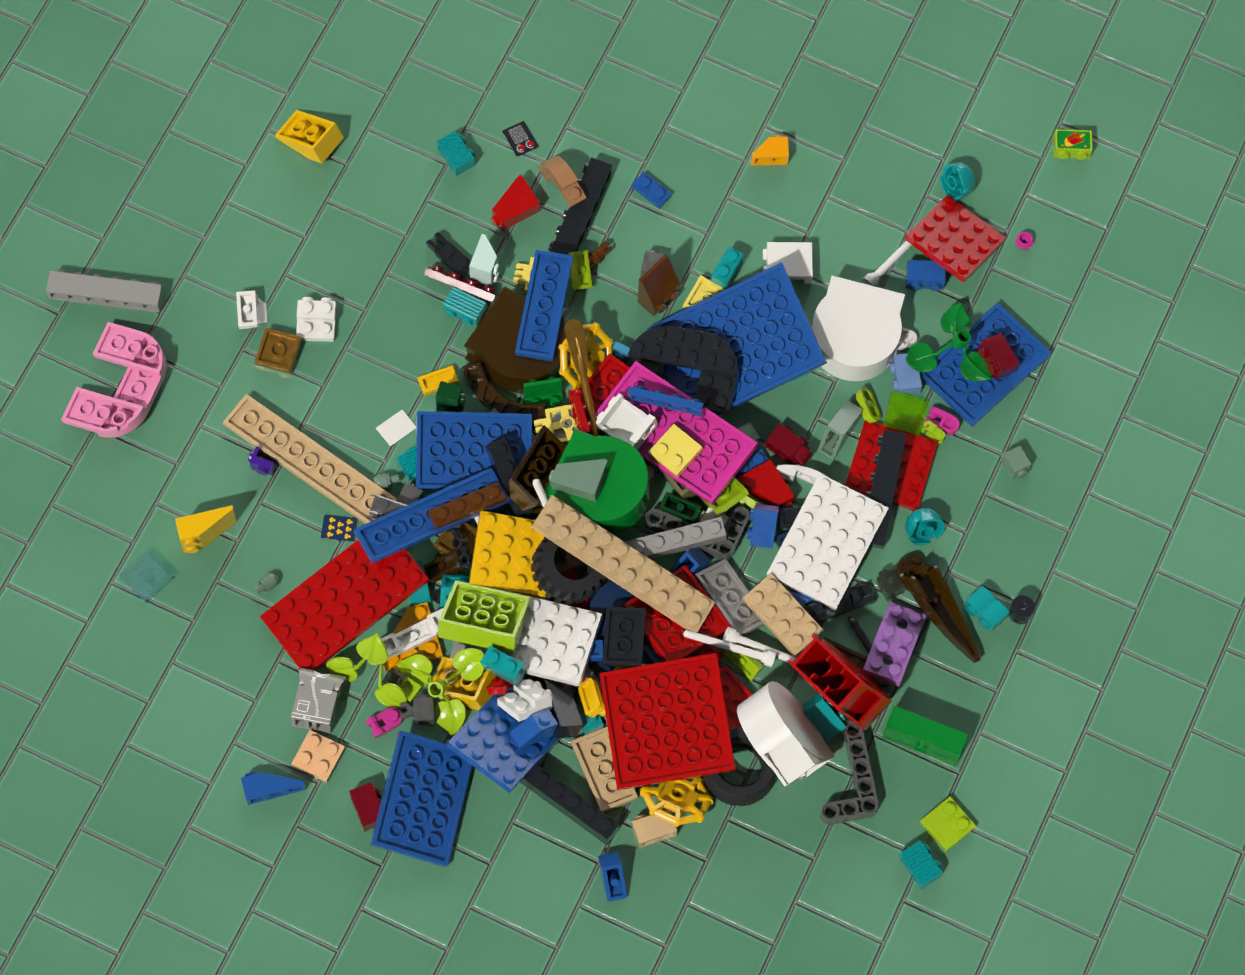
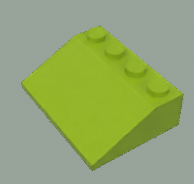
[438,580,531,654]

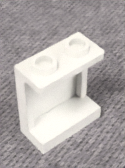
[763,242,813,284]
[596,393,658,450]

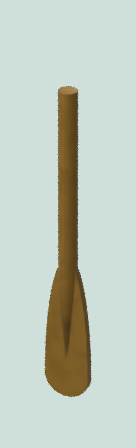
[564,319,600,437]

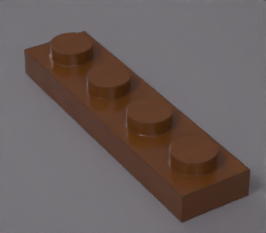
[428,482,506,530]

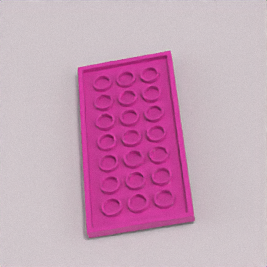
[595,361,758,505]

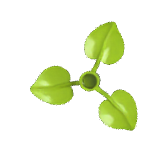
[326,633,409,708]
[397,648,484,735]

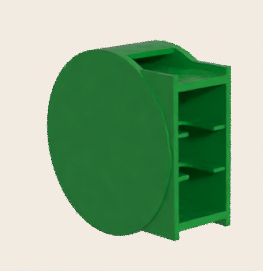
[545,429,650,534]

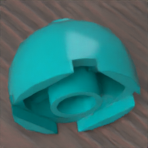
[940,163,975,200]
[905,508,945,546]

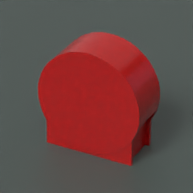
[788,634,892,731]

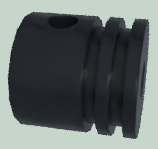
[1009,595,1035,625]

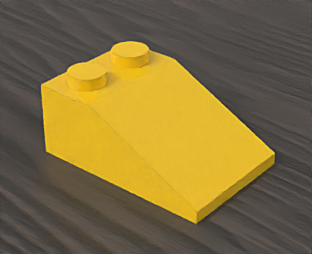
[275,110,344,164]
[175,505,237,554]
[433,657,496,710]

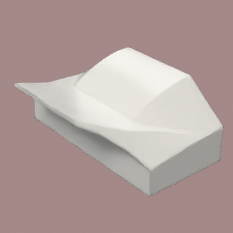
[236,291,267,329]

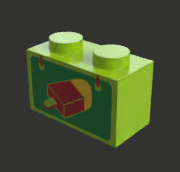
[1052,129,1092,160]

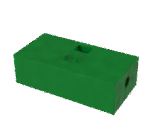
[882,706,968,766]

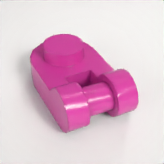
[923,407,960,435]
[366,707,403,738]

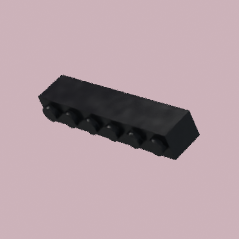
[548,157,612,255]
[866,430,907,549]
[520,765,619,845]

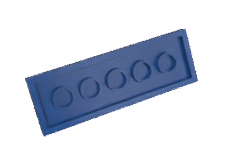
[515,250,573,362]

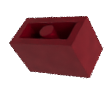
[977,333,1020,380]
[349,782,381,832]

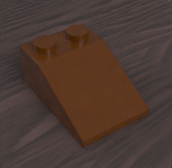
[638,255,680,316]

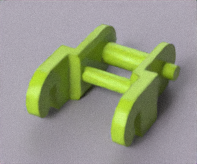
[921,421,945,444]

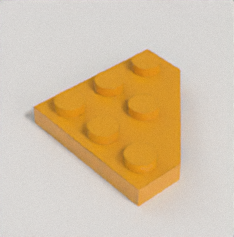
[384,602,443,673]

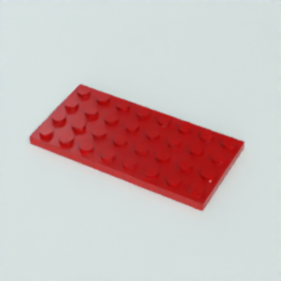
[260,540,430,670]

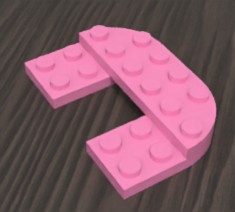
[61,322,167,438]

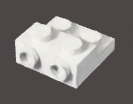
[296,297,336,342]
[497,679,553,722]

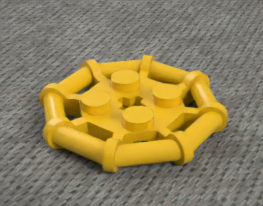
[558,322,614,389]
[640,777,713,827]

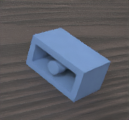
[889,353,922,397]

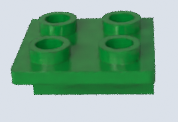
[523,377,564,409]

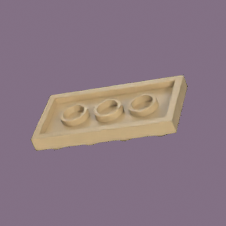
[742,573,823,657]
[571,727,638,813]

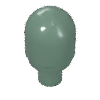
[373,473,400,489]
[253,573,279,594]

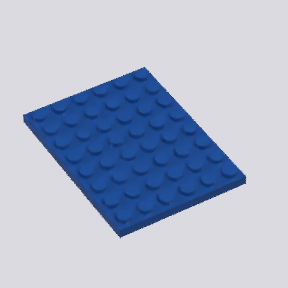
[647,262,827,416]

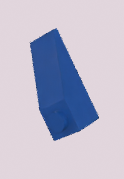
[241,772,306,805]

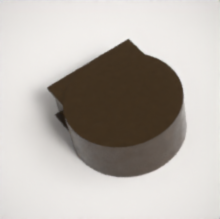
[464,287,568,394]

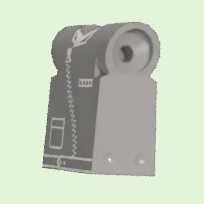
[291,668,348,734]

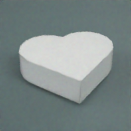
[896,327,917,350]

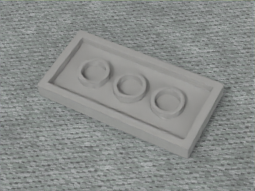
[694,559,765,636]

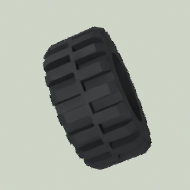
[531,537,606,605]

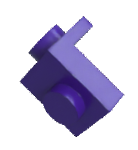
[248,446,275,476]

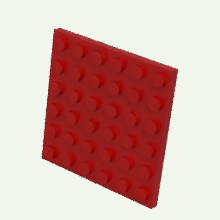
[600,653,736,790]

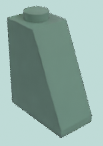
[817,400,863,460]
[549,459,609,502]

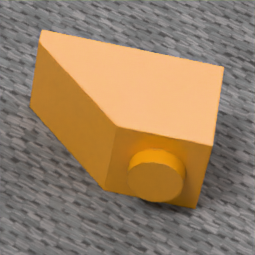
[751,135,789,166]

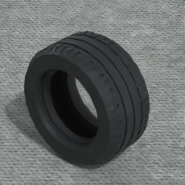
[702,727,776,806]

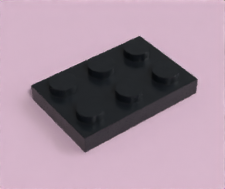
[602,607,646,667]

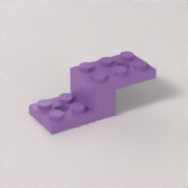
[862,602,926,686]

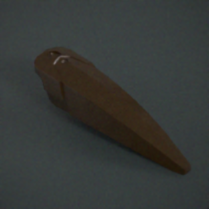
[895,554,981,663]

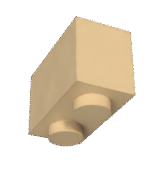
[631,809,677,848]

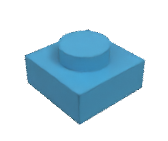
[612,341,630,362]

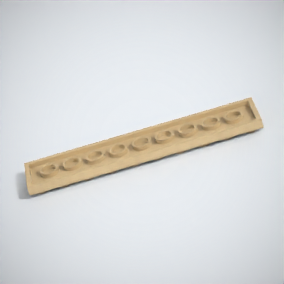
[223,394,397,524]
[531,495,715,633]

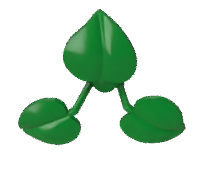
[905,303,992,382]

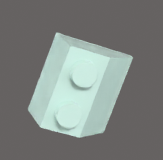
[469,234,500,287]

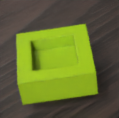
[398,676,422,704]

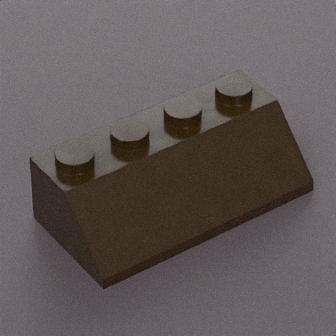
[509,425,566,511]

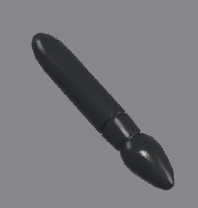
[848,616,872,653]

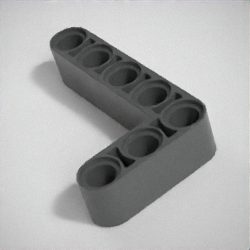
[646,506,750,561]
[820,721,879,825]

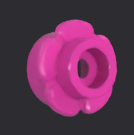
[1015,232,1034,250]

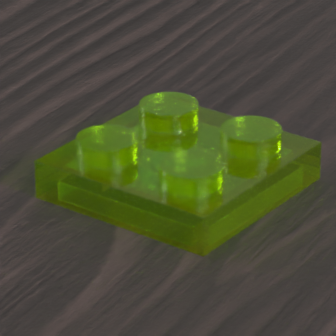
[883,391,928,436]

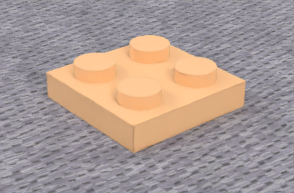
[291,730,345,783]

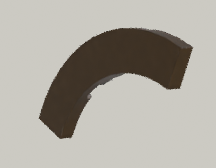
[463,362,547,424]

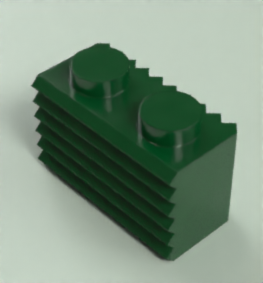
[435,381,466,412]
[660,492,702,524]

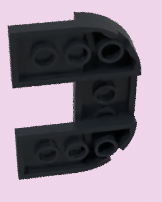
[627,326,740,415]

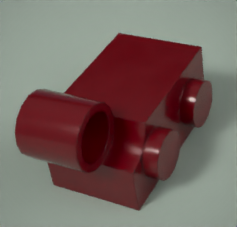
[765,423,812,466]

